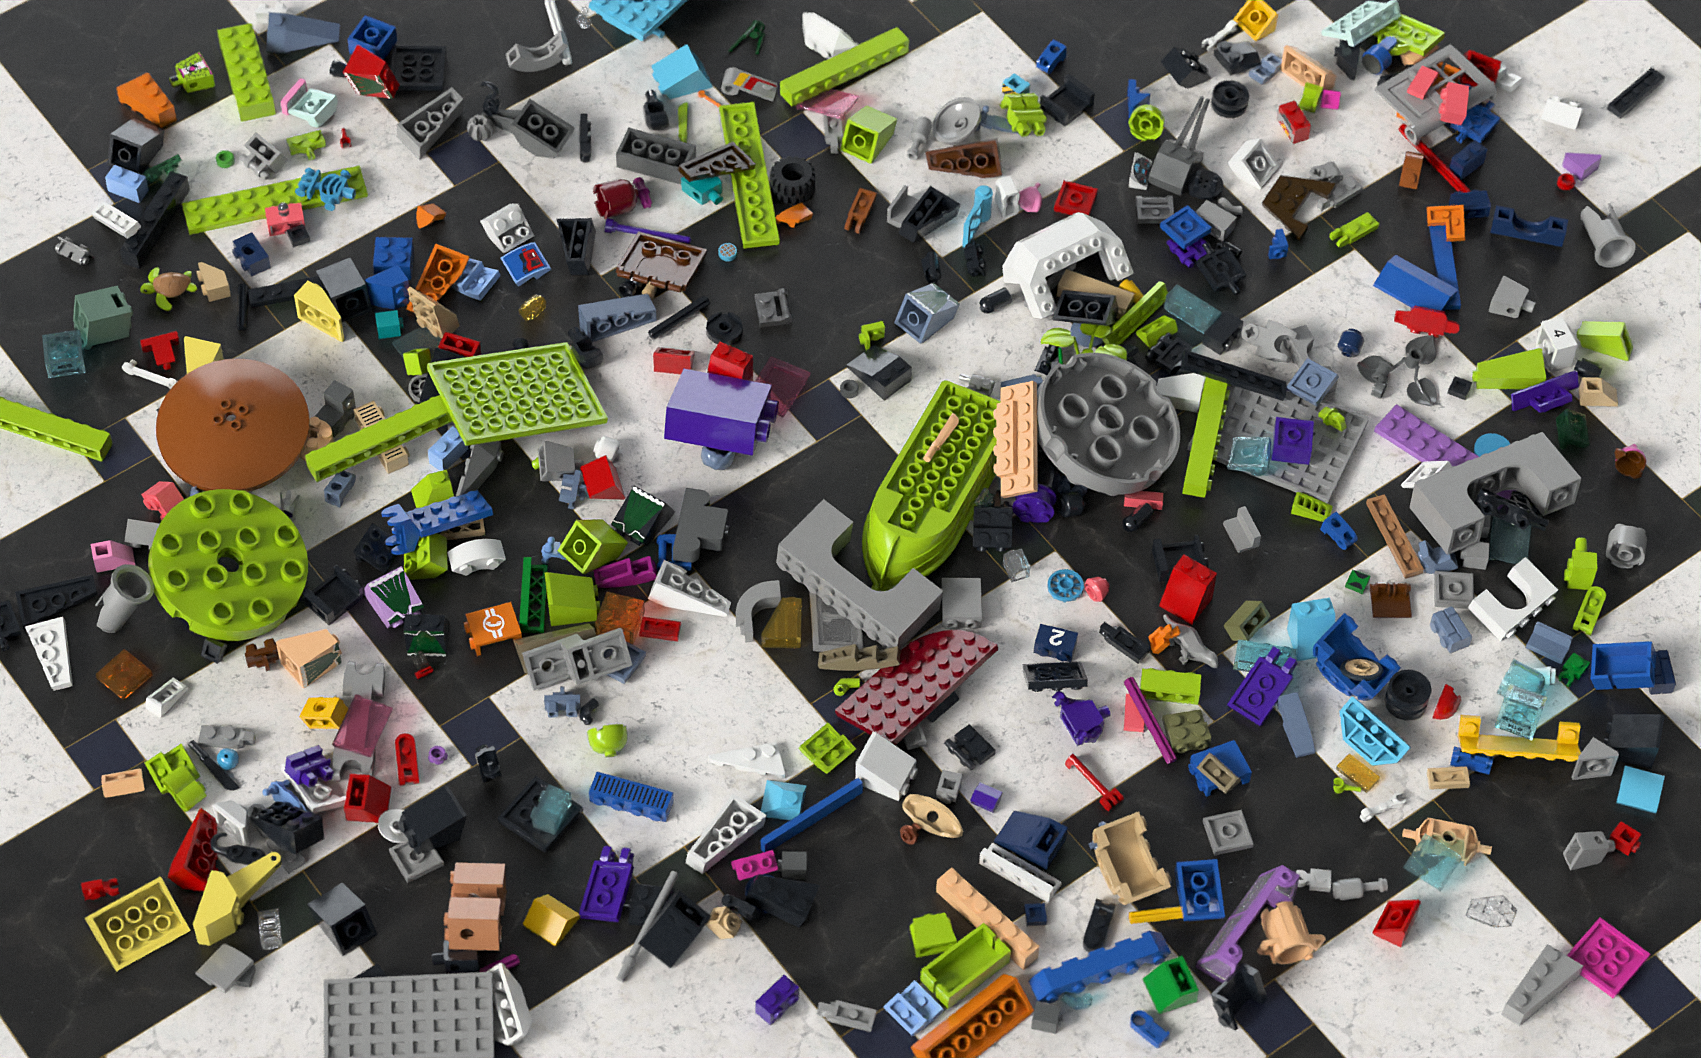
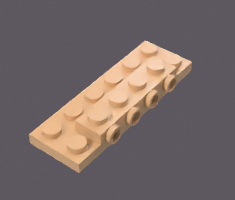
[993,381,1038,498]

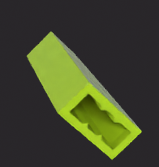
[1472,348,1546,389]

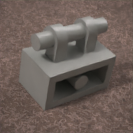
[240,132,288,180]

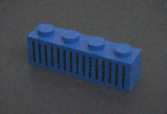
[589,771,674,822]

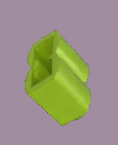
[160,764,207,812]

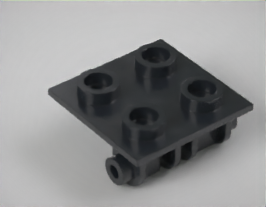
[353,523,400,574]

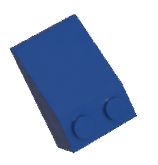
[1174,859,1225,921]

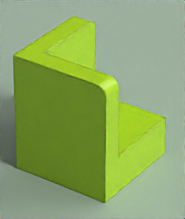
[1299,82,1323,113]
[403,348,431,375]

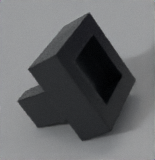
[201,637,228,664]

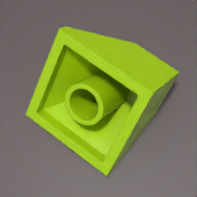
[411,470,454,508]

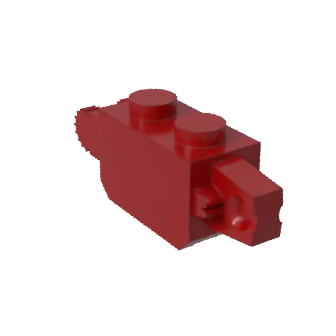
[1394,306,1460,338]

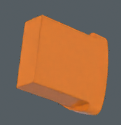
[416,204,446,228]

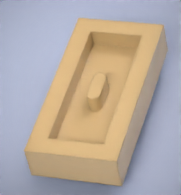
[1426,767,1470,790]

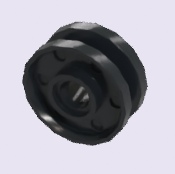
[1211,80,1249,118]

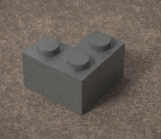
[314,380,356,438]

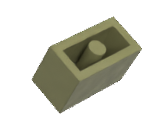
[1223,601,1271,641]

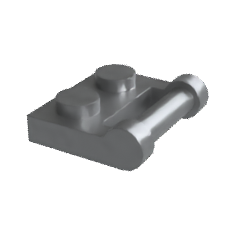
[1136,196,1174,223]
[755,289,793,327]

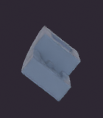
[1248,53,1282,85]

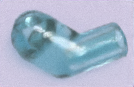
[1061,992,1093,1010]

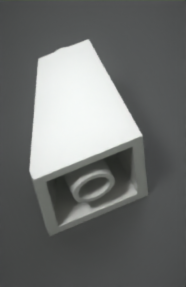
[855,732,918,801]

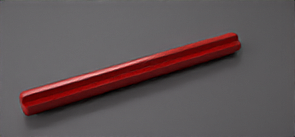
[1398,124,1471,193]

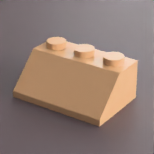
[1280,45,1336,98]

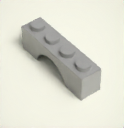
[1283,325,1338,394]

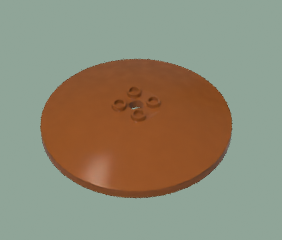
[156,359,310,492]

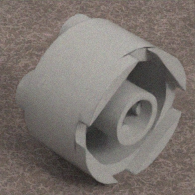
[1606,524,1647,569]

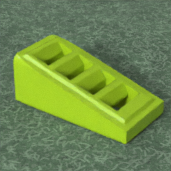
[1291,492,1333,522]

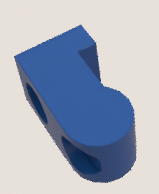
[1036,39,1067,74]
[1320,511,1358,550]

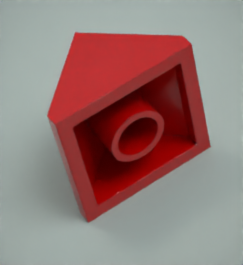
[653,347,695,375]
[580,455,625,500]
[1372,899,1421,948]

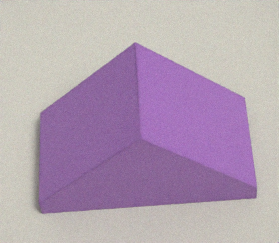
[1562,152,1601,181]

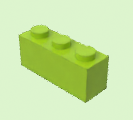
[1140,668,1201,705]

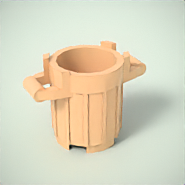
[1257,901,1325,964]

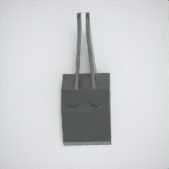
[1148,96,1210,196]

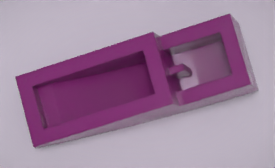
[594,556,657,588]

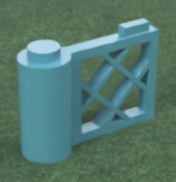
[962,185,993,247]

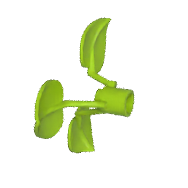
[1040,323,1127,361]

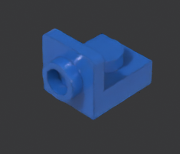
[1268,229,1288,259]

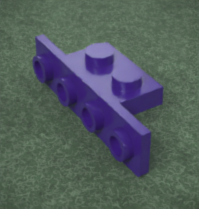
[1511,370,1579,413]

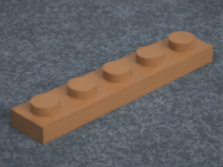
[1366,494,1424,579]

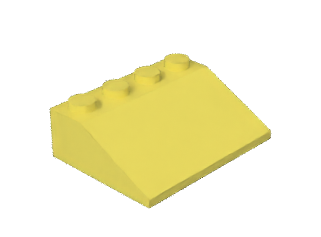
[85,877,190,971]

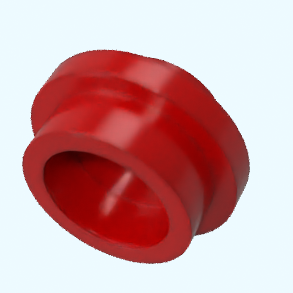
[1557,173,1575,190]

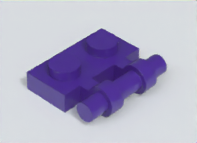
[1167,238,1207,268]

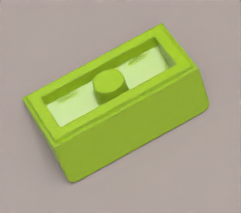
[1136,315,1178,347]

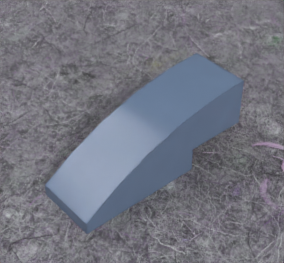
[1277,692,1315,758]

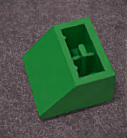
[1142,956,1199,1015]

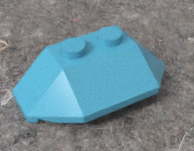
[1339,696,1411,766]

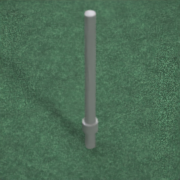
[616,871,679,982]

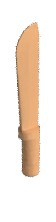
[923,413,959,462]

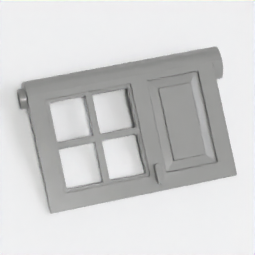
[1375,44,1497,146]

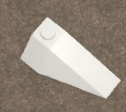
[648,560,731,617]

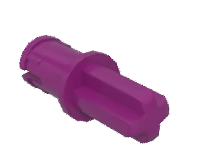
[633,177,653,209]

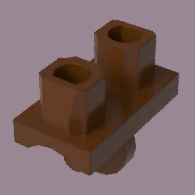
[245,638,279,672]

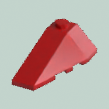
[167,808,218,891]

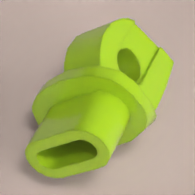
[1318,406,1347,431]

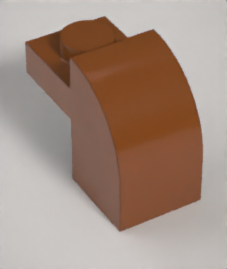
[1399,151,1424,189]

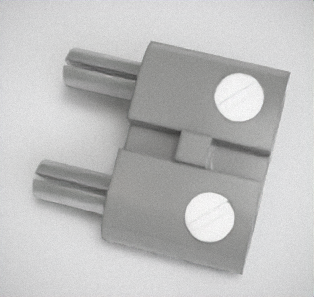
[959,374,995,396]

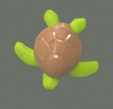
[140,268,197,311]

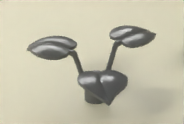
[1357,335,1437,406]

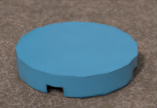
[1474,433,1510,457]

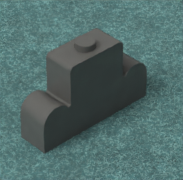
[673,488,730,562]

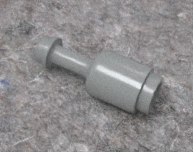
[907,117,932,160]
[1332,878,1388,900]

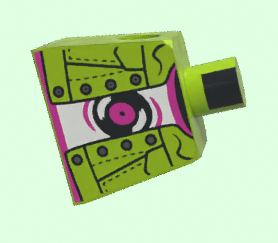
[169,52,215,93]

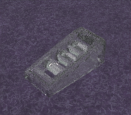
[257,909,283,950]

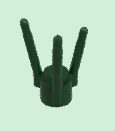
[728,20,766,55]

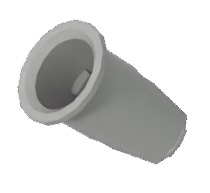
[1580,203,1635,267]
[95,564,154,633]

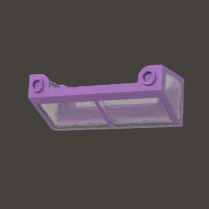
[1196,865,1300,983]

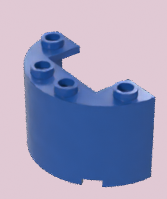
[1313,613,1401,701]

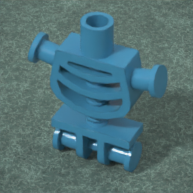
[295,168,356,211]

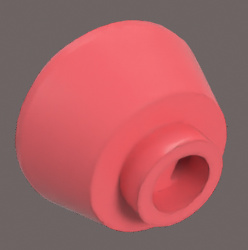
[1084,577,1110,602]

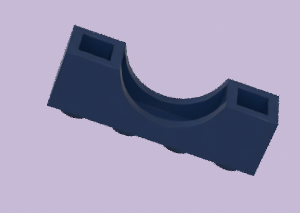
[1490,205,1568,247]

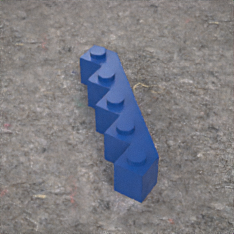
[1028,931,1171,1004]

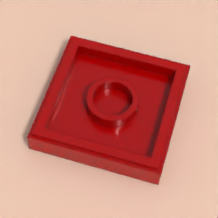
[1054,180,1098,216]

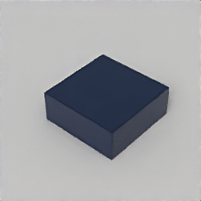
[1024,903,1047,926]

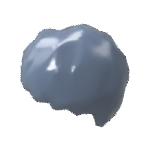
[701,446,736,471]

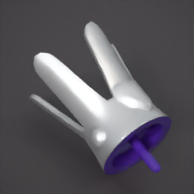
[280,490,300,518]

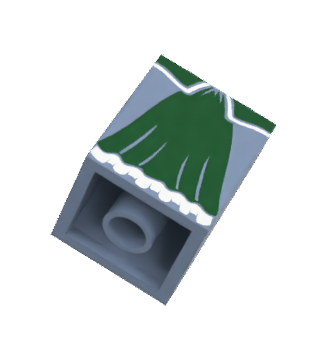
[894,283,960,344]

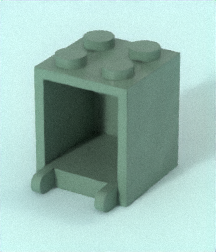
[73,286,133,350]

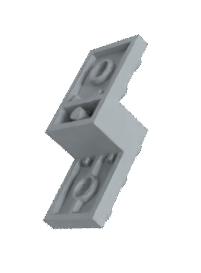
[522,628,632,690]

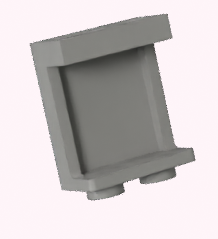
[941,578,982,629]

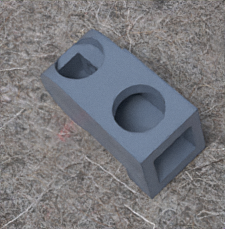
[324,471,356,508]

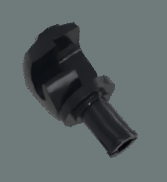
[643,90,669,131]
[568,327,604,369]

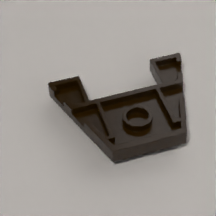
[1262,175,1336,241]

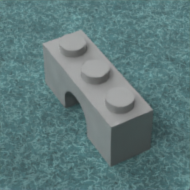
[1460,514,1491,570]

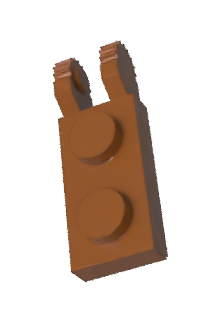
[845,188,877,234]

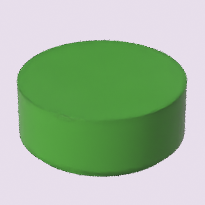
[216,150,234,168]

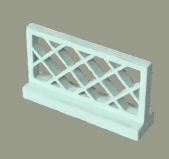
[1321,0,1401,46]

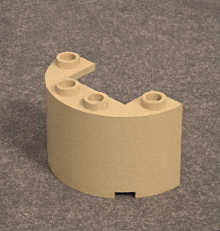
[1093,812,1171,905]

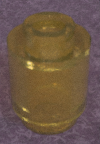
[519,294,546,321]

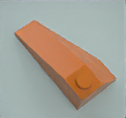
[406,244,470,313]

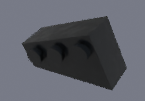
[556,218,596,275]

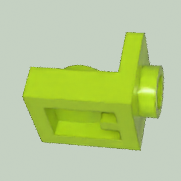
[859,321,885,350]

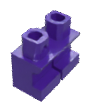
[284,745,334,788]

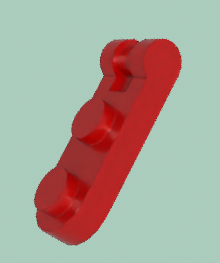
[395,733,420,786]

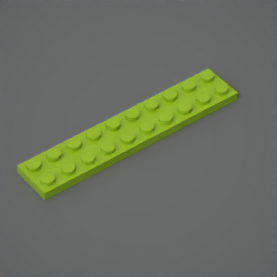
[719,102,779,249]
[182,165,368,235]

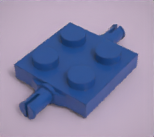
[1450,101,1500,143]

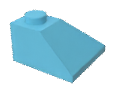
[761,780,806,821]

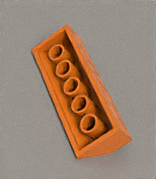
[911,974,1034,1058]

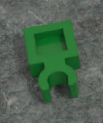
[1558,653,1590,687]

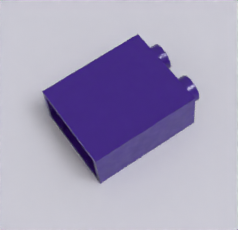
[664,369,779,456]

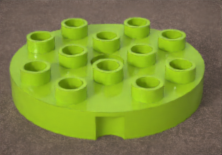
[148,489,308,641]

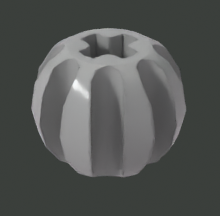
[467,115,494,141]

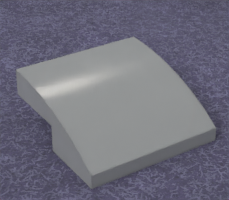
[196,944,254,993]

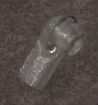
[576,7,591,29]

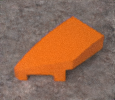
[775,203,813,228]

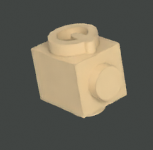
[705,906,742,939]

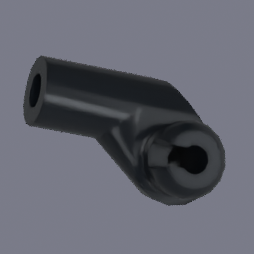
[579,698,599,725]

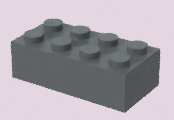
[616,127,696,185]

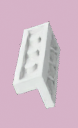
[979,843,1061,903]

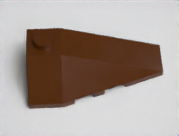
[926,138,1002,178]

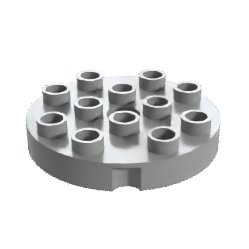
[1037,353,1180,496]

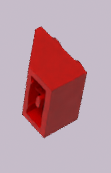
[344,774,392,823]

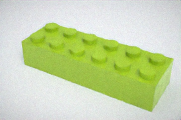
[217,23,276,122]

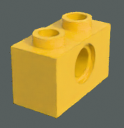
[299,697,349,729]

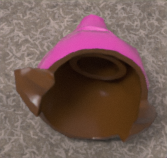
[1615,444,1647,479]

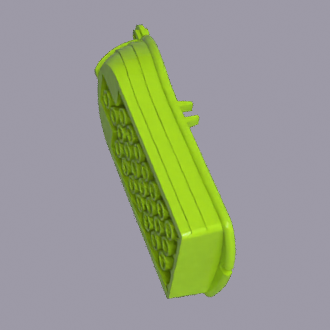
[862,380,1001,591]

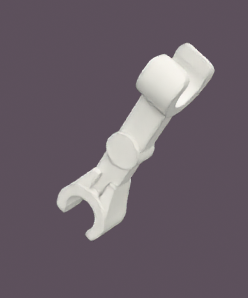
[1202,20,1237,52]
[1360,792,1406,822]

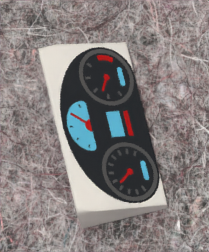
[1129,152,1152,190]

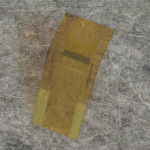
[761,597,802,648]

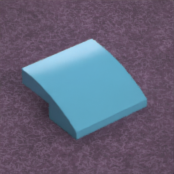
[1616,766,1664,814]

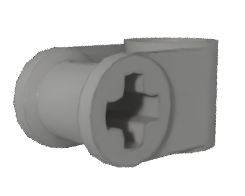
[1308,161,1343,184]

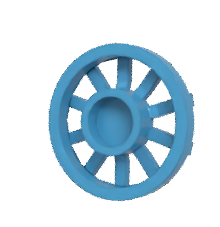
[1047,569,1084,603]

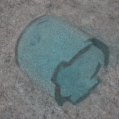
[1497,659,1547,706]

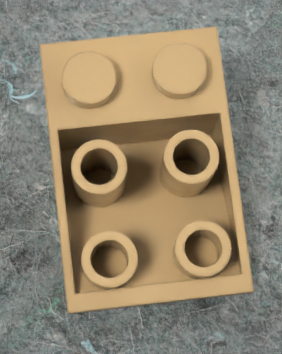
[407,287,460,339]

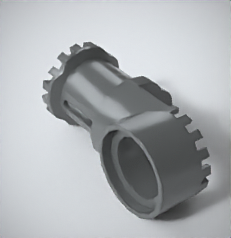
[1371,360,1394,399]

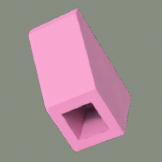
[91,540,135,573]

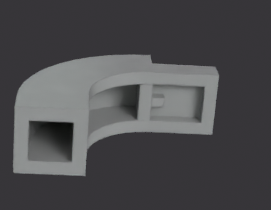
[506,30,569,72]
[736,580,781,643]

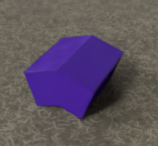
[970,782,1003,813]

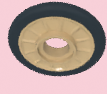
[1340,658,1383,681]

